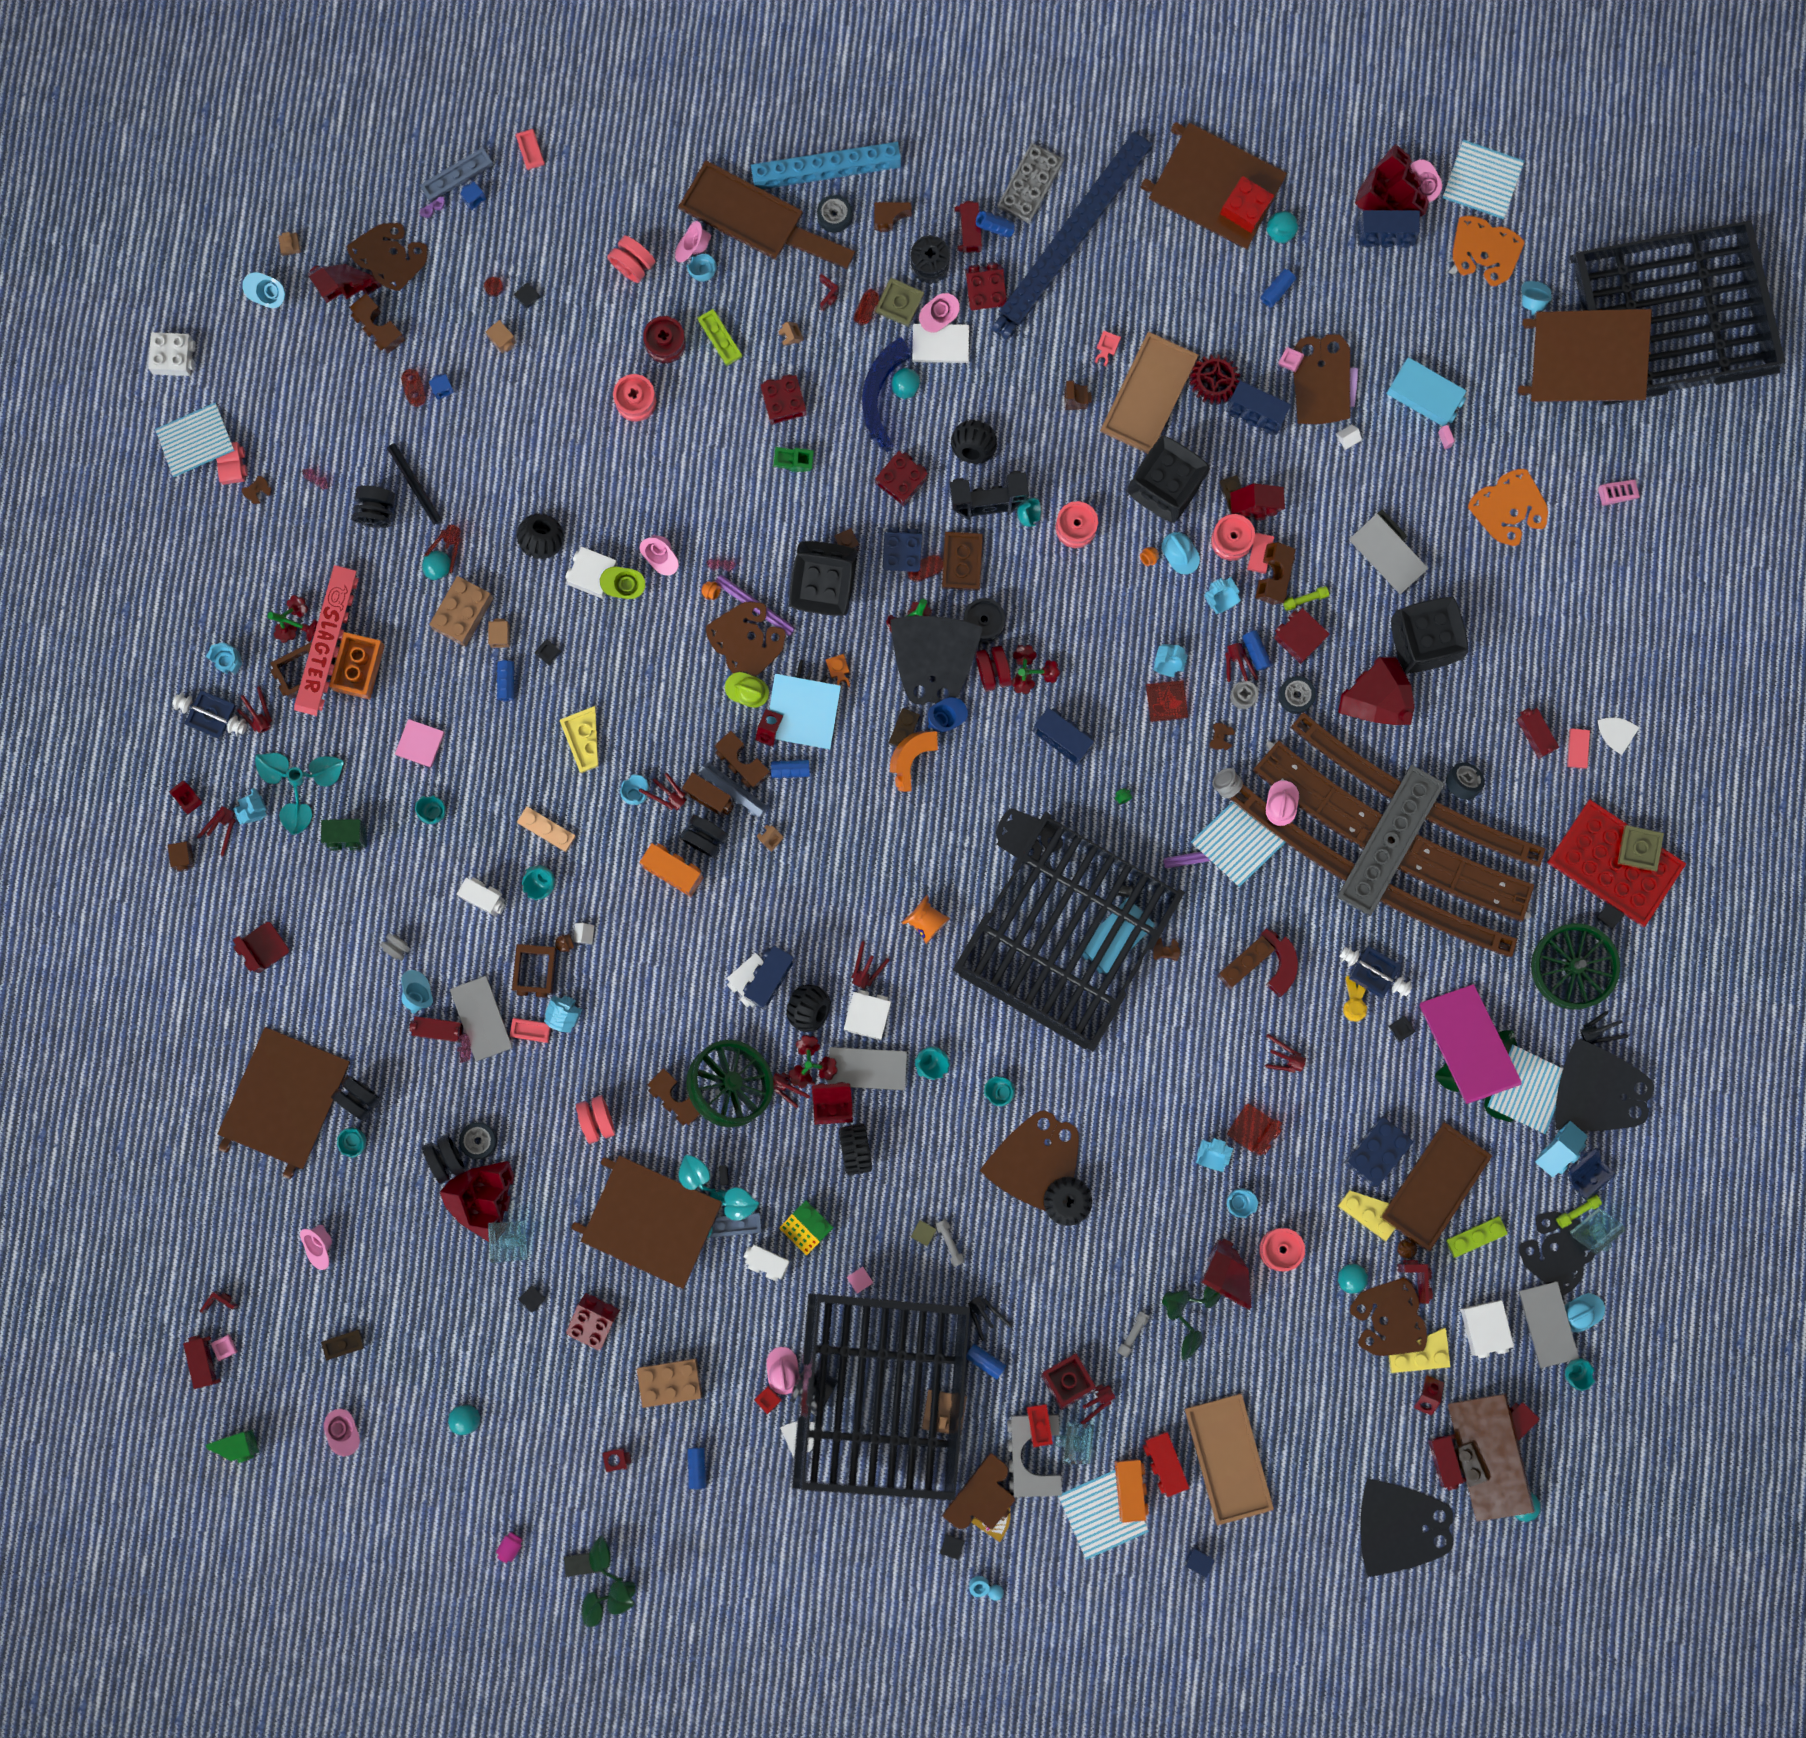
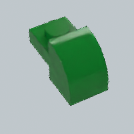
[772,447,814,472]

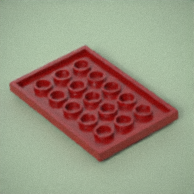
[1547,799,1686,927]

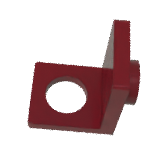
[819,274,839,312]
[755,709,783,747]
[199,1291,239,1313]
[1414,1375,1445,1415]
[602,1447,631,1472]

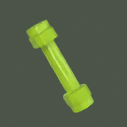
[1283,586,1329,611]
[1556,1194,1602,1228]

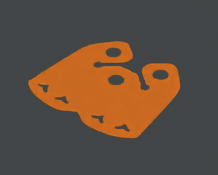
[1453,216,1525,287]
[1468,469,1548,546]

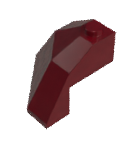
[1355,144,1429,216]
[307,264,381,303]
[1338,656,1415,725]
[440,1161,514,1244]
[1200,1238,1252,1310]

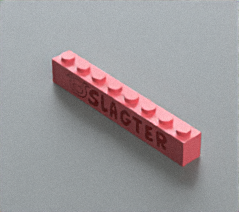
[294,565,359,716]

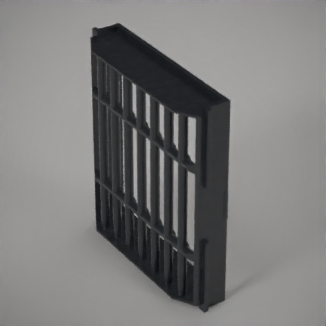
[1570,220,1786,406]
[952,812,1185,1052]
[791,1294,970,1501]

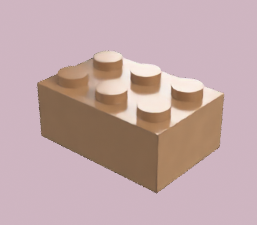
[429,576,494,647]
[637,1358,702,1408]

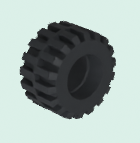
[839,1123,873,1176]

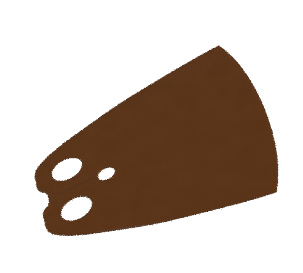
[980,1110,1079,1211]

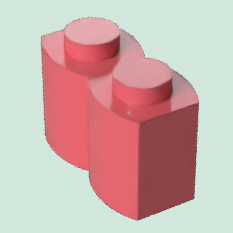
[216,442,248,485]

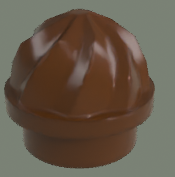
[555,934,574,952]
[1397,1239,1417,1259]

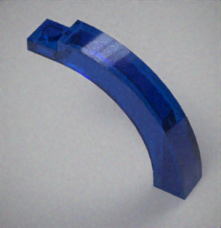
[862,337,911,453]

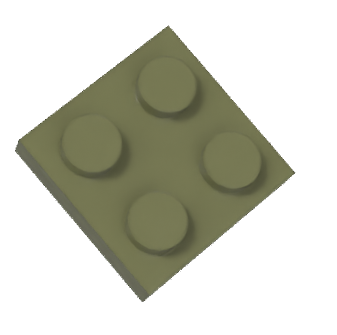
[875,277,924,327]
[1618,825,1664,871]

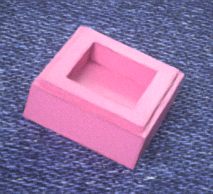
[1278,347,1304,372]
[1438,425,1455,449]
[847,1267,873,1294]
[210,1334,238,1361]

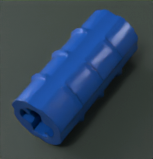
[976,211,1015,238]
[1260,269,1296,308]
[1242,630,1272,672]
[496,660,515,701]
[771,759,810,779]
[966,1344,1006,1380]
[687,1447,707,1489]

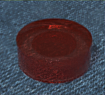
[484,277,503,297]

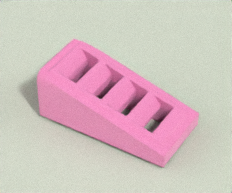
[1598,480,1640,506]

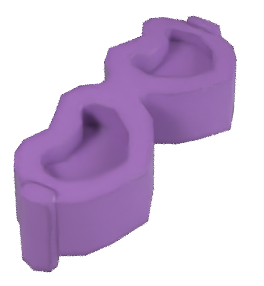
[419,197,445,218]

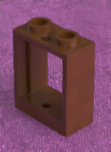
[270,642,331,699]
[682,772,734,818]
[512,944,557,998]

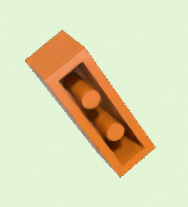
[1114,1459,1149,1523]

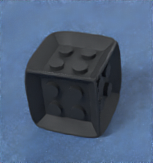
[1127,436,1210,523]
[789,541,857,616]
[1391,597,1468,673]

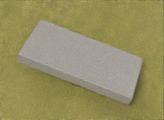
[997,143,1064,224]
[1349,514,1429,595]
[450,976,513,1062]
[828,1047,907,1091]
[1518,1281,1579,1368]

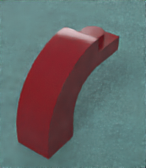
[1259,928,1298,998]

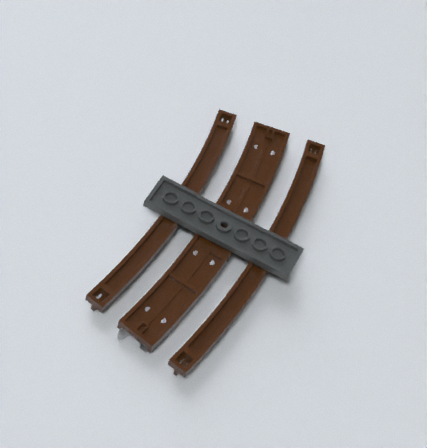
[1229,712,1546,958]

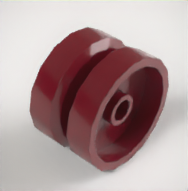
[643,316,686,364]
[975,645,1012,692]

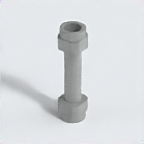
[936,1219,965,1267]
[1117,1311,1150,1358]

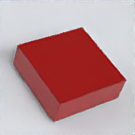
[754,1386,781,1414]

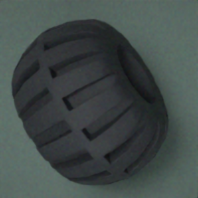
[951,419,997,465]
[516,513,564,560]
[786,984,831,1032]
[1044,1177,1092,1226]

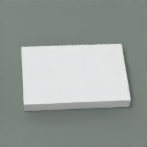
[912,324,969,363]

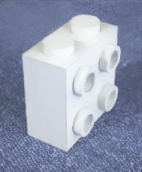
[148,332,195,376]
[565,547,618,599]
[457,877,506,917]
[727,953,764,1008]
[844,990,891,1040]
[744,1245,791,1281]

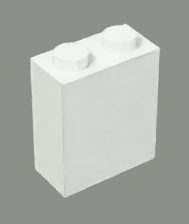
[1461,1300,1514,1359]

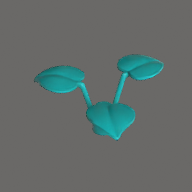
[255,753,344,835]
[679,1155,760,1240]

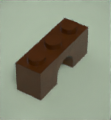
[349,293,405,354]
[1255,542,1296,605]
[714,731,771,790]
[1217,936,1275,990]
[647,1068,701,1126]

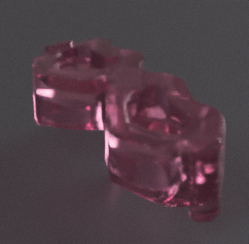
[302,468,328,490]
[706,559,736,572]
[457,1034,471,1063]

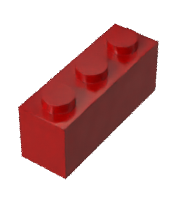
[1143,1431,1190,1497]

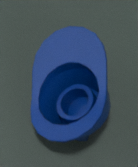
[928,697,968,733]

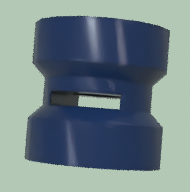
[992,315,1018,341]

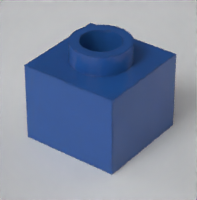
[460,182,486,210]
[428,374,455,400]

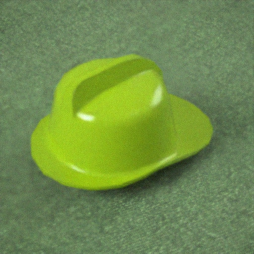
[600,567,645,599]
[724,672,769,708]

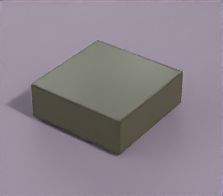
[911,1220,937,1246]

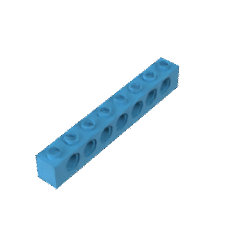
[751,142,901,189]

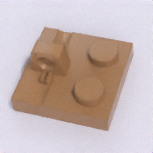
[922,1389,967,1436]

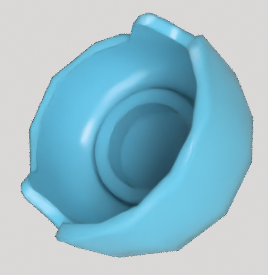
[687,254,717,282]
[620,774,649,805]
[1226,1188,1259,1218]

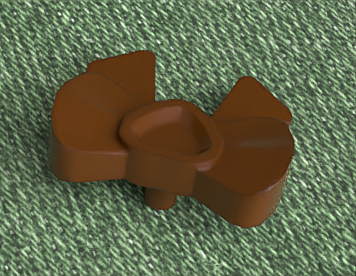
[242,476,272,504]
[1209,723,1235,751]
[1153,938,1180,961]

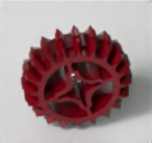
[1190,354,1240,405]

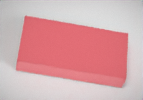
[516,129,545,170]
[1247,532,1274,574]
[1567,728,1590,769]
[509,1018,551,1043]

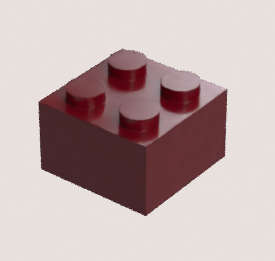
[1230,483,1285,520]
[1041,1353,1096,1410]

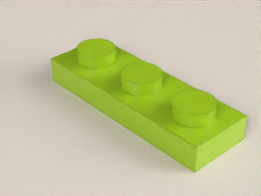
[697,309,742,366]
[1446,1216,1508,1258]

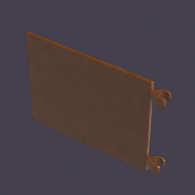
[1141,122,1287,250]
[1518,309,1652,402]
[217,1027,350,1179]
[571,1155,722,1289]

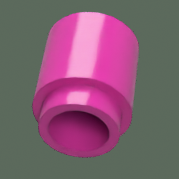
[496,1532,523,1564]

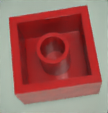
[1220,176,1274,233]

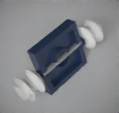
[173,690,247,740]
[1339,945,1412,998]

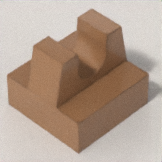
[278,232,301,256]
[778,322,804,346]
[757,825,784,852]

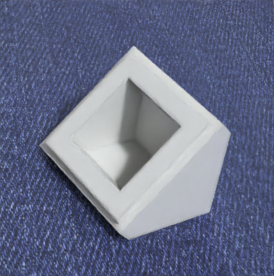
[1336,425,1362,450]
[573,923,595,945]

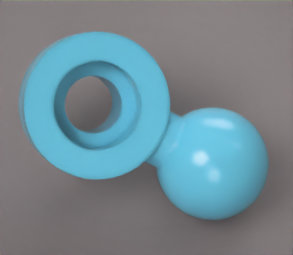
[969,1576,1004,1601]

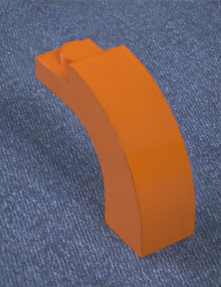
[890,730,938,792]

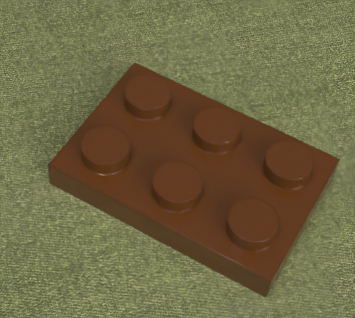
[942,532,983,591]

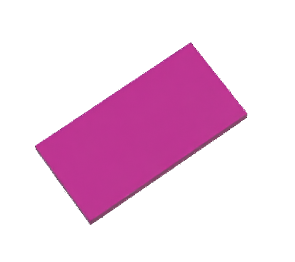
[1419,984,1522,1104]

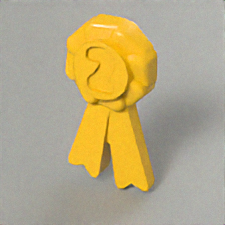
[1343,976,1367,1022]

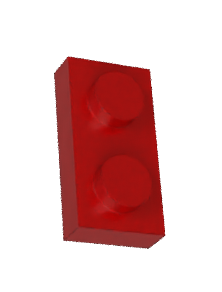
[1027,1404,1053,1447]

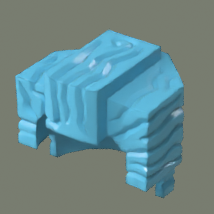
[1204,577,1241,614]
[206,642,242,675]
[1153,644,1188,677]
[233,788,267,824]
[544,995,582,1033]
[1196,1138,1234,1172]

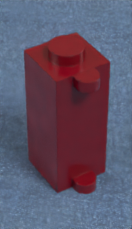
[954,201,982,253]
[1516,708,1560,759]
[409,1016,463,1043]
[183,1335,221,1389]
[1428,1434,1466,1490]

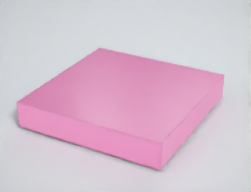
[395,719,445,768]

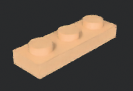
[517,806,576,852]

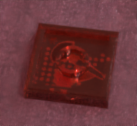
[1145,680,1188,723]

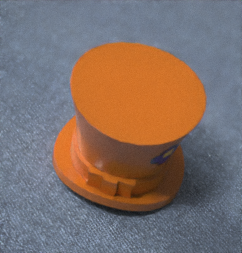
[901,895,950,945]

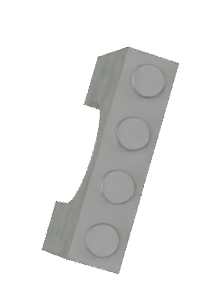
[1007,1414,1062,1497]

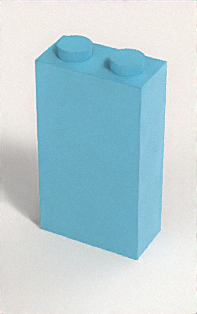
[1386,357,1466,426]
[1082,898,1155,975]

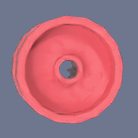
[607,235,656,283]
[613,374,657,422]
[1055,501,1098,548]
[1211,514,1255,561]
[576,1095,616,1144]
[1259,1228,1305,1271]

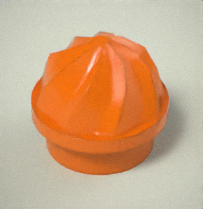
[1140,547,1160,566]
[701,582,721,600]

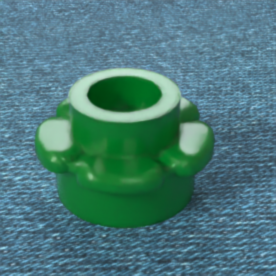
[1114,788,1132,805]

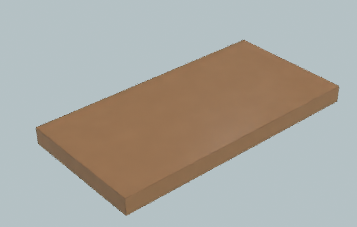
[1100,332,1199,454]
[1184,1393,1274,1526]

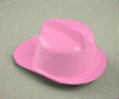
[1410,160,1442,202]
[675,221,711,262]
[919,293,959,332]
[640,534,679,575]
[1266,781,1299,826]
[300,1225,332,1270]
[766,1347,799,1395]
[324,1409,360,1456]

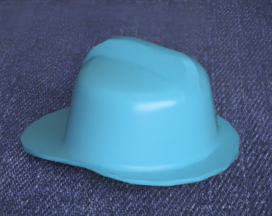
[242,272,286,308]
[1521,281,1552,315]
[1162,532,1200,575]
[401,970,433,1014]
[1565,1293,1605,1333]

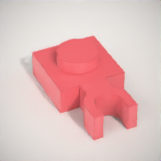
[1095,330,1121,367]

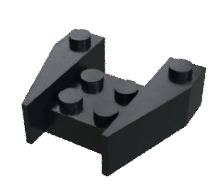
[949,471,1029,520]

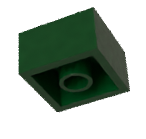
[321,819,367,851]

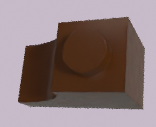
[874,202,912,233]
[1064,380,1092,410]

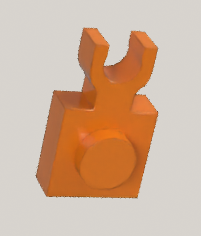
[826,654,850,690]

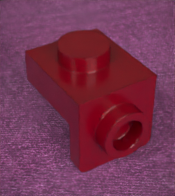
[169,780,203,815]

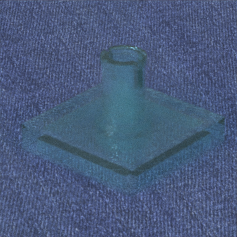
[1570,1208,1626,1255]
[488,1221,528,1263]
[1055,1423,1094,1464]

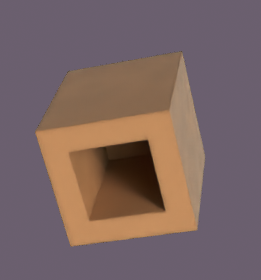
[485,320,516,354]
[488,619,510,648]

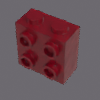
[760,374,807,425]
[875,451,928,507]
[1274,608,1330,664]

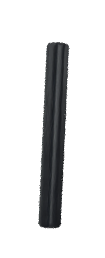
[387,443,442,525]

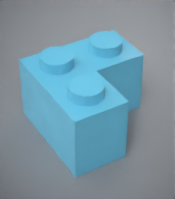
[1535,1121,1588,1177]

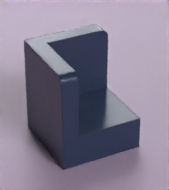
[1183,1547,1215,1578]

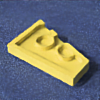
[559,706,599,773]
[1338,1190,1395,1241]
[1389,1327,1450,1373]

